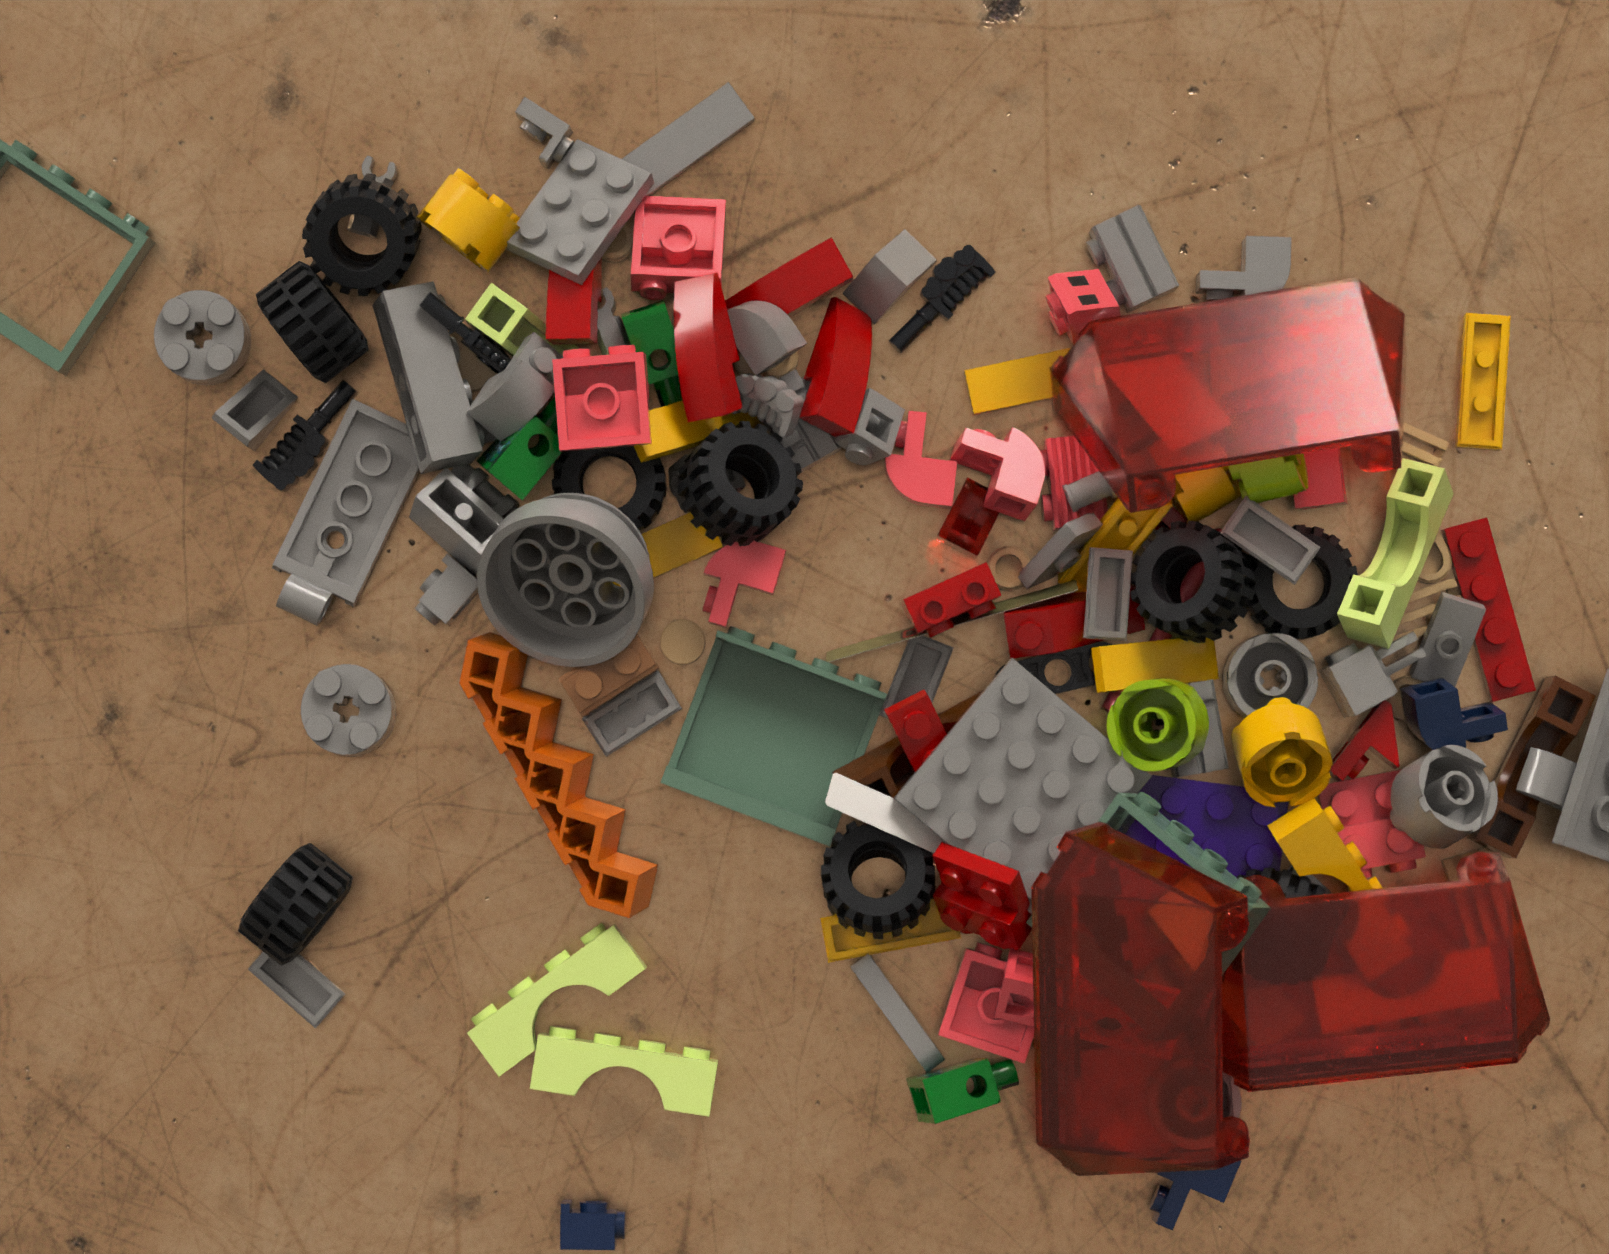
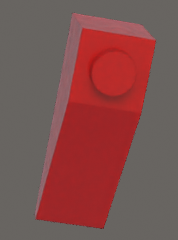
[1004,585,1145,659]

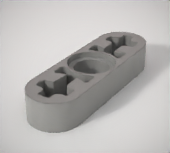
[850,953,945,1073]

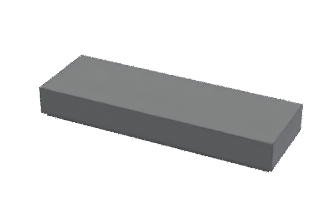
[622,82,755,196]

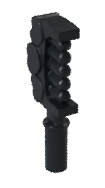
[889,245,996,353]
[419,292,511,373]
[253,379,356,492]

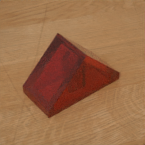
[936,477,999,560]

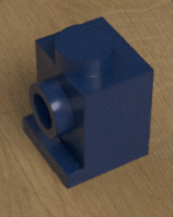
[560,1200,626,1250]

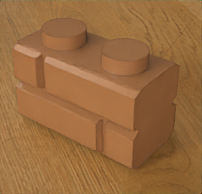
[558,633,660,717]

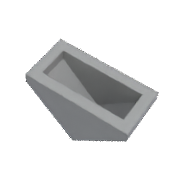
[843,229,937,325]
[212,370,298,451]

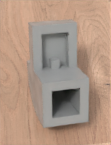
[1196,236,1292,313]
[727,301,808,375]
[466,332,563,441]

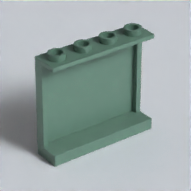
[660,626,887,846]

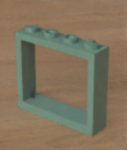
[0,139,155,376]
[1026,792,1271,1039]

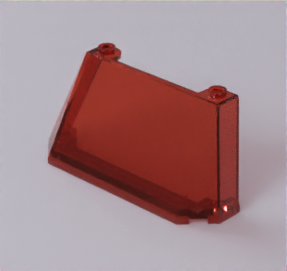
[1049,277,1407,513]
[1031,821,1250,1176]
[1185,852,1550,1092]

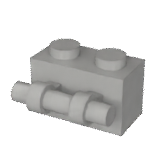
[409,464,519,576]

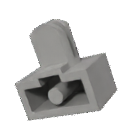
[1318,631,1426,718]

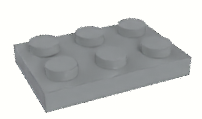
[507,139,654,285]

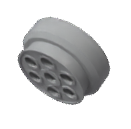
[477,493,654,667]

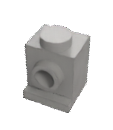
[835,388,905,465]
[415,554,478,626]

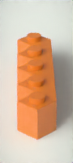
[459,632,658,918]

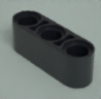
[992,642,1112,694]

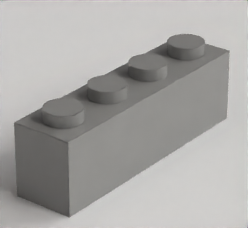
[372,281,484,474]

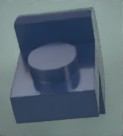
[1400,678,1508,750]
[1149,1145,1241,1231]

